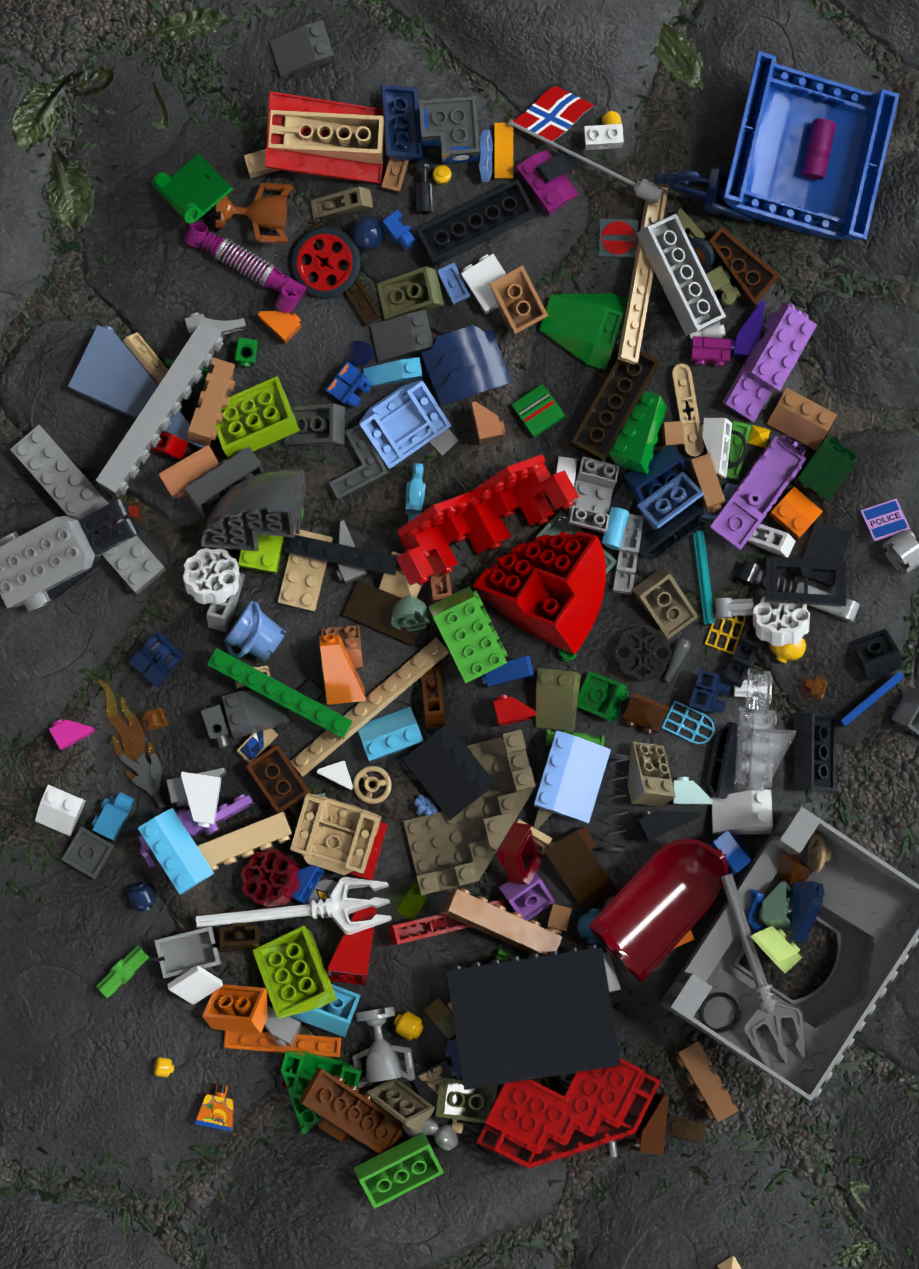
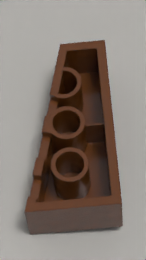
[709,226,780,307]

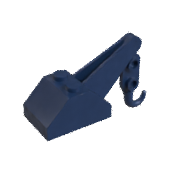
[653,168,754,222]

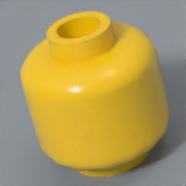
[394,1011,424,1041]

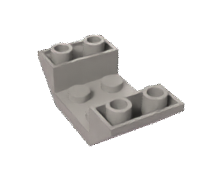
[568,457,619,533]

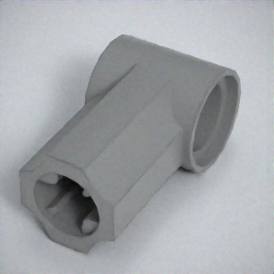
[715,598,754,619]

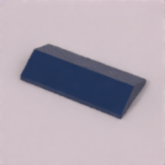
[380,85,423,161]

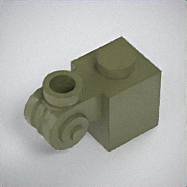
[706,266,740,307]

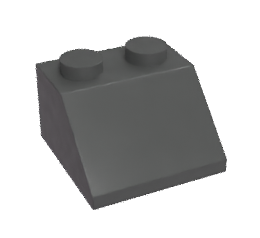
[891,686,919,737]

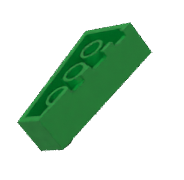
[609,390,667,475]

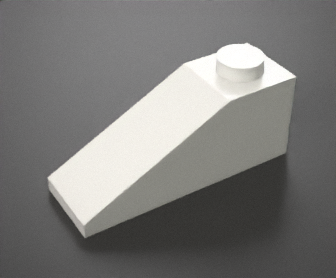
[701,418,732,478]
[747,524,796,557]

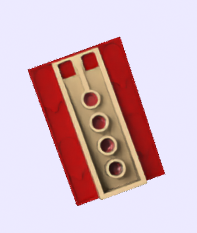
[265,91,384,185]

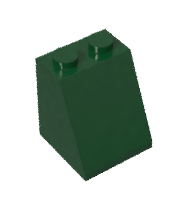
[798,435,859,501]

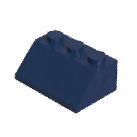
[624,445,691,504]

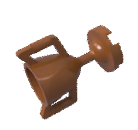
[216,183,293,244]

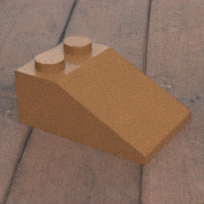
[489,265,548,334]

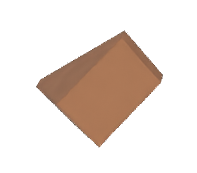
[430,574,452,603]

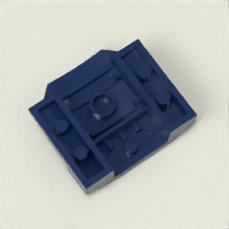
[421,325,512,407]

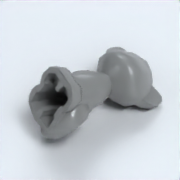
[402,1117,459,1151]

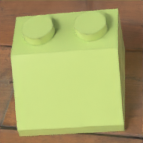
[751,926,802,973]

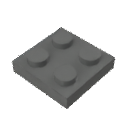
[61,826,115,879]

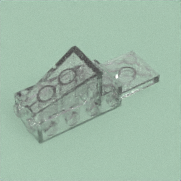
[734,669,796,791]

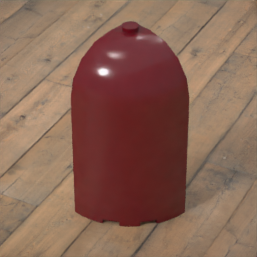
[588,839,728,983]

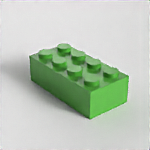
[354,1132,444,1209]

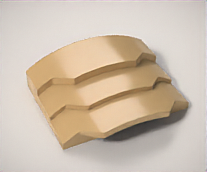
[290,793,381,875]

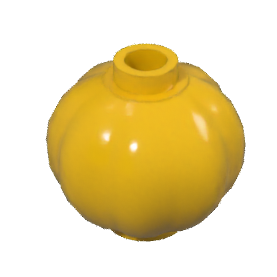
[770,638,806,663]

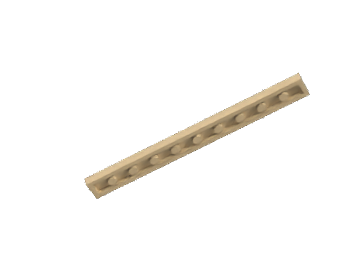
[618,182,668,364]
[290,637,450,777]

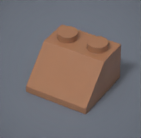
[471,401,505,445]

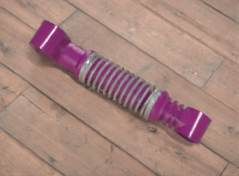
[184,221,307,313]

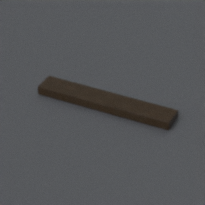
[306,220,382,326]

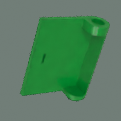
[152,153,233,223]

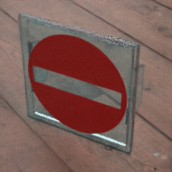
[599,219,638,257]

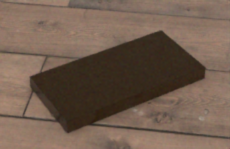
[343,580,429,646]
[543,828,617,912]

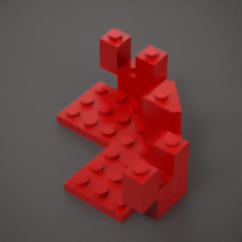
[396,454,579,586]
[477,1058,661,1171]

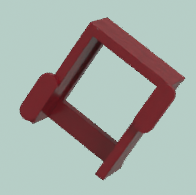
[497,822,543,885]

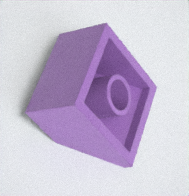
[499,868,555,921]

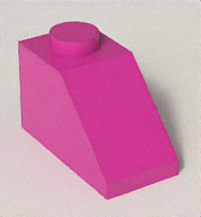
[49,719,96,750]

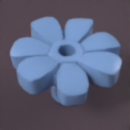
[414,795,438,816]

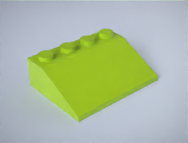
[216,376,300,459]
[252,926,337,1019]

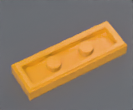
[494,123,513,180]

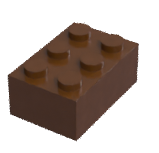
[246,744,311,814]

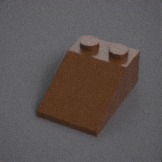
[622,693,670,735]
[635,1094,669,1155]

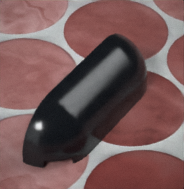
[639,504,705,559]
[706,722,743,799]

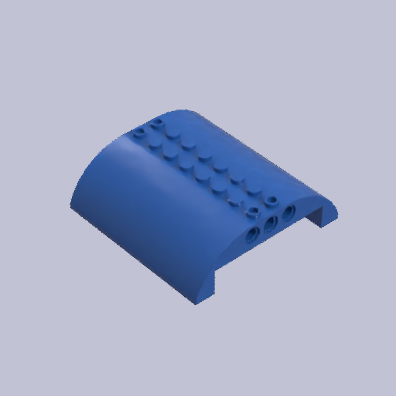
[723,51,900,240]

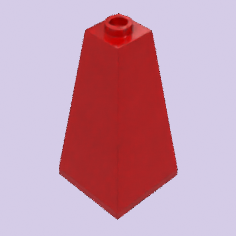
[328,907,377,986]

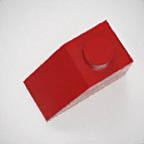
[150,432,189,460]

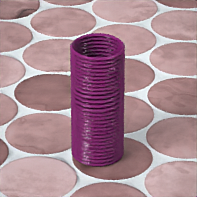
[801,118,837,180]

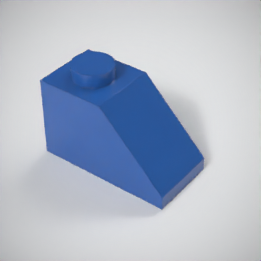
[282,865,324,905]

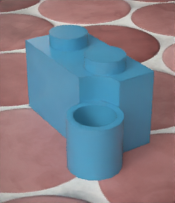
[92,792,134,841]

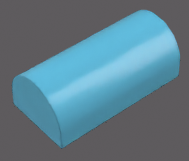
[602,507,629,550]

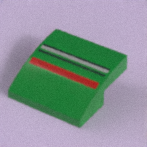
[511,384,565,438]

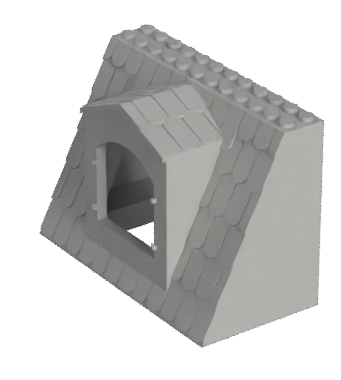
[659,807,919,1101]

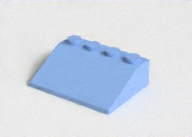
[533,731,611,823]

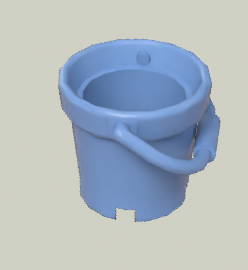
[224,601,287,663]

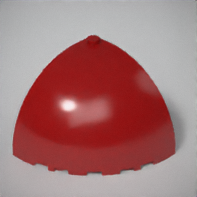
[473,532,606,654]

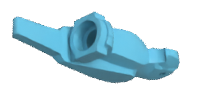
[406,463,426,522]

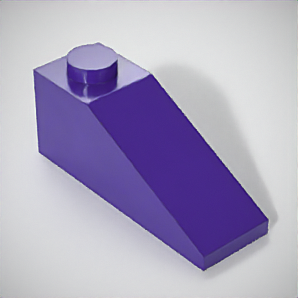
[730,301,766,359]

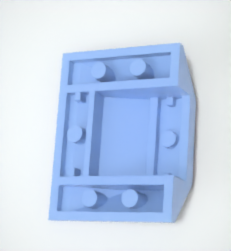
[359,380,451,469]

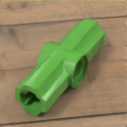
[96,945,150,998]

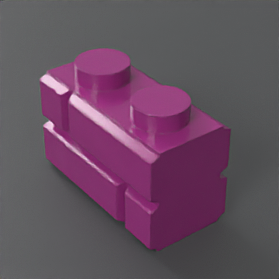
[691,336,731,367]

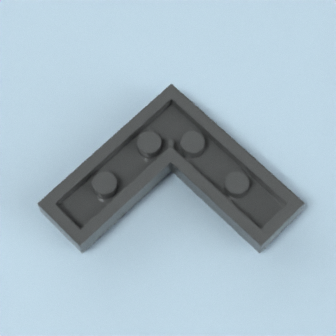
[329,424,389,500]

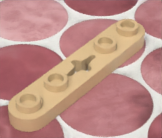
[672,364,704,458]

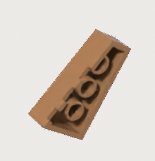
[187,358,236,445]
[676,1041,739,1122]

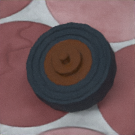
[689,237,715,270]

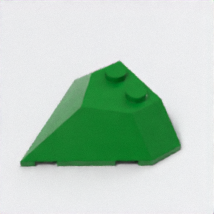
[281,1051,361,1135]

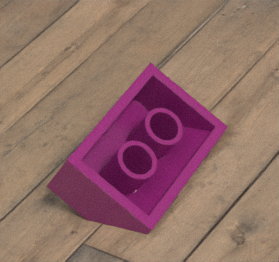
[516,150,580,217]

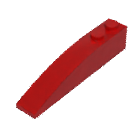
[388,899,506,946]

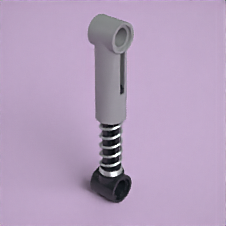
[737,560,860,622]

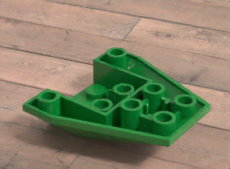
[539,293,628,371]

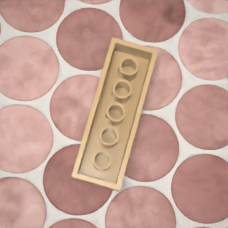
[197,812,293,871]

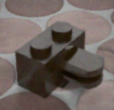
[219,907,259,952]

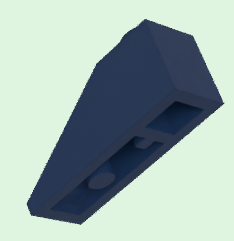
[792,881,824,944]

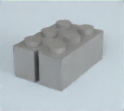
[154,926,222,979]

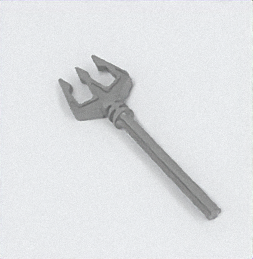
[721,874,806,1069]

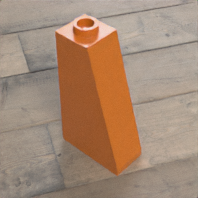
[319,634,366,705]

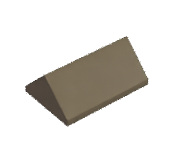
[366,1078,435,1133]

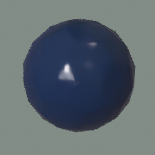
[351,216,384,250]

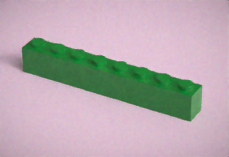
[207,648,353,740]

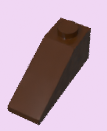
[421,665,445,728]

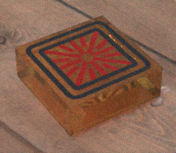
[123,501,145,523]

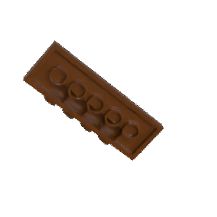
[299,1068,403,1155]

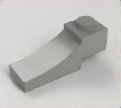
[185,313,247,337]

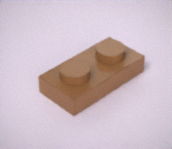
[381,157,409,193]

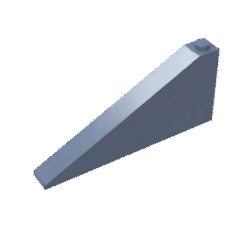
[68,325,207,449]

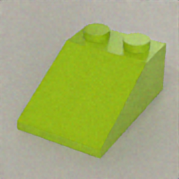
[238,535,285,575]

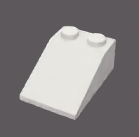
[711,790,773,834]

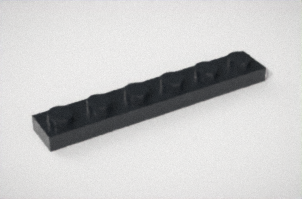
[284,535,399,576]

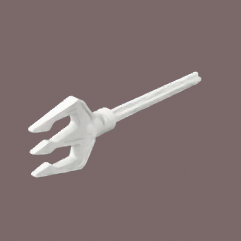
[196,877,391,935]

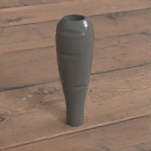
[663,638,691,683]

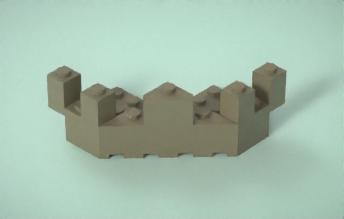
[404,730,535,896]

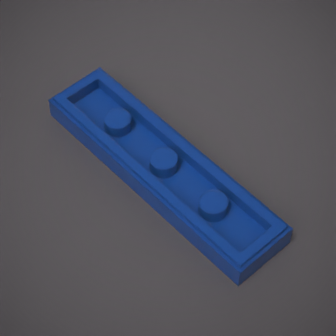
[839,671,904,727]

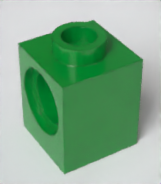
[235,337,259,368]

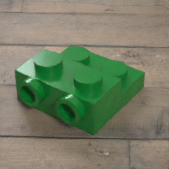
[577,671,628,722]

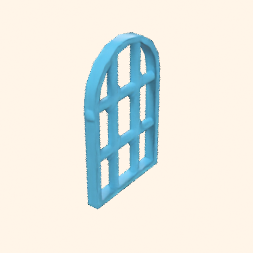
[662,700,715,744]

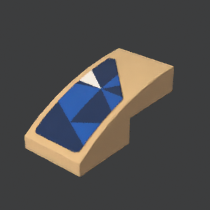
[236,728,278,763]

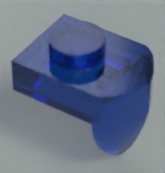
[351,341,375,367]

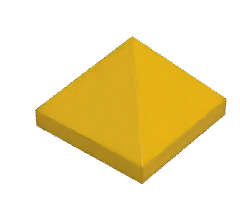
[747,425,770,448]

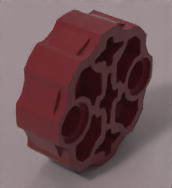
[241,849,300,908]

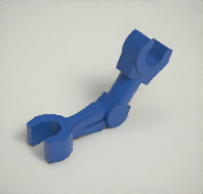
[745,889,766,934]

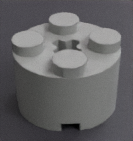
[883,529,919,575]

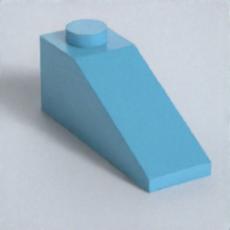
[363,357,422,387]

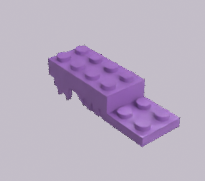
[722,303,817,422]
[709,435,806,550]
[138,794,255,868]

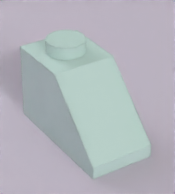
[673,777,713,805]

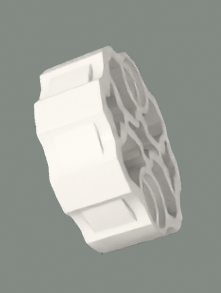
[183,548,240,605]
[753,597,810,646]

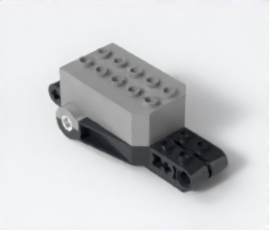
[0,498,139,612]

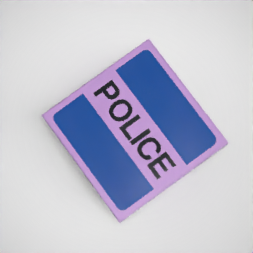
[861,498,910,541]

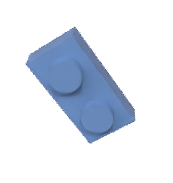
[437,263,471,305]

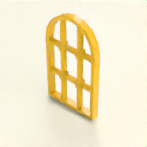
[705,613,746,654]

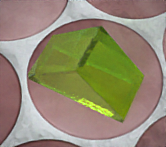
[397,878,429,921]

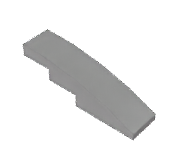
[613,514,644,595]

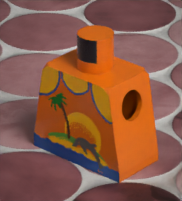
[195,1084,234,1131]

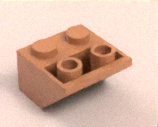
[321,625,363,668]

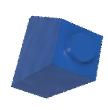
[481,656,534,688]

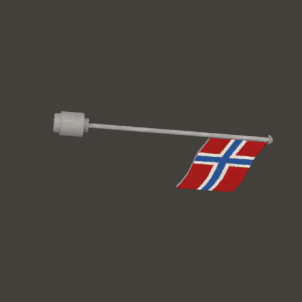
[508,86,664,204]

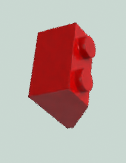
[493,695,536,727]

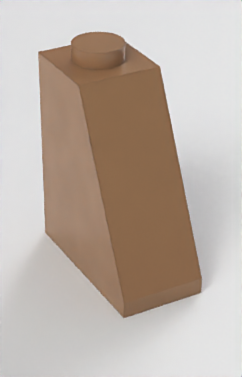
[691,454,725,514]

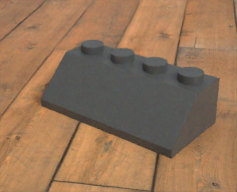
[185,447,264,519]

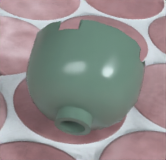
[391,596,430,631]

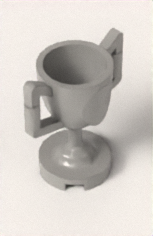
[353,1007,415,1088]

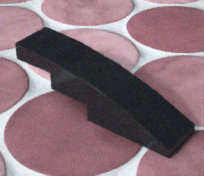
[722,615,761,688]

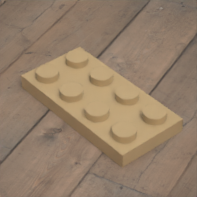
[278,530,333,612]

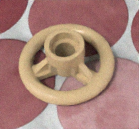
[353,766,392,804]
[807,834,831,873]

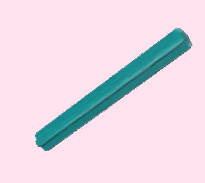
[693,530,715,624]

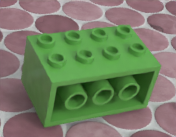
[428,586,508,683]

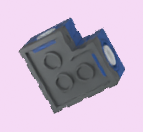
[419,96,480,164]

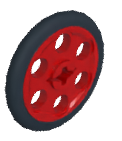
[291,227,361,298]

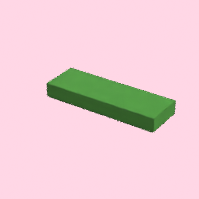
[726,421,752,481]

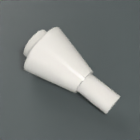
[690,321,726,339]

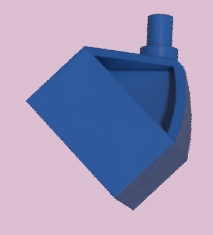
[708,830,751,875]

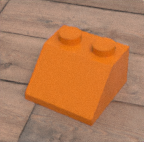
[769,487,823,540]

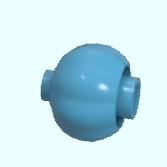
[577,908,602,945]

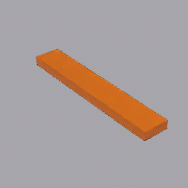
[224,1030,342,1057]

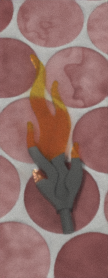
[98,679,166,809]

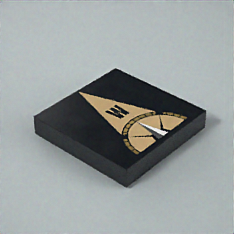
[413,1060,455,1109]

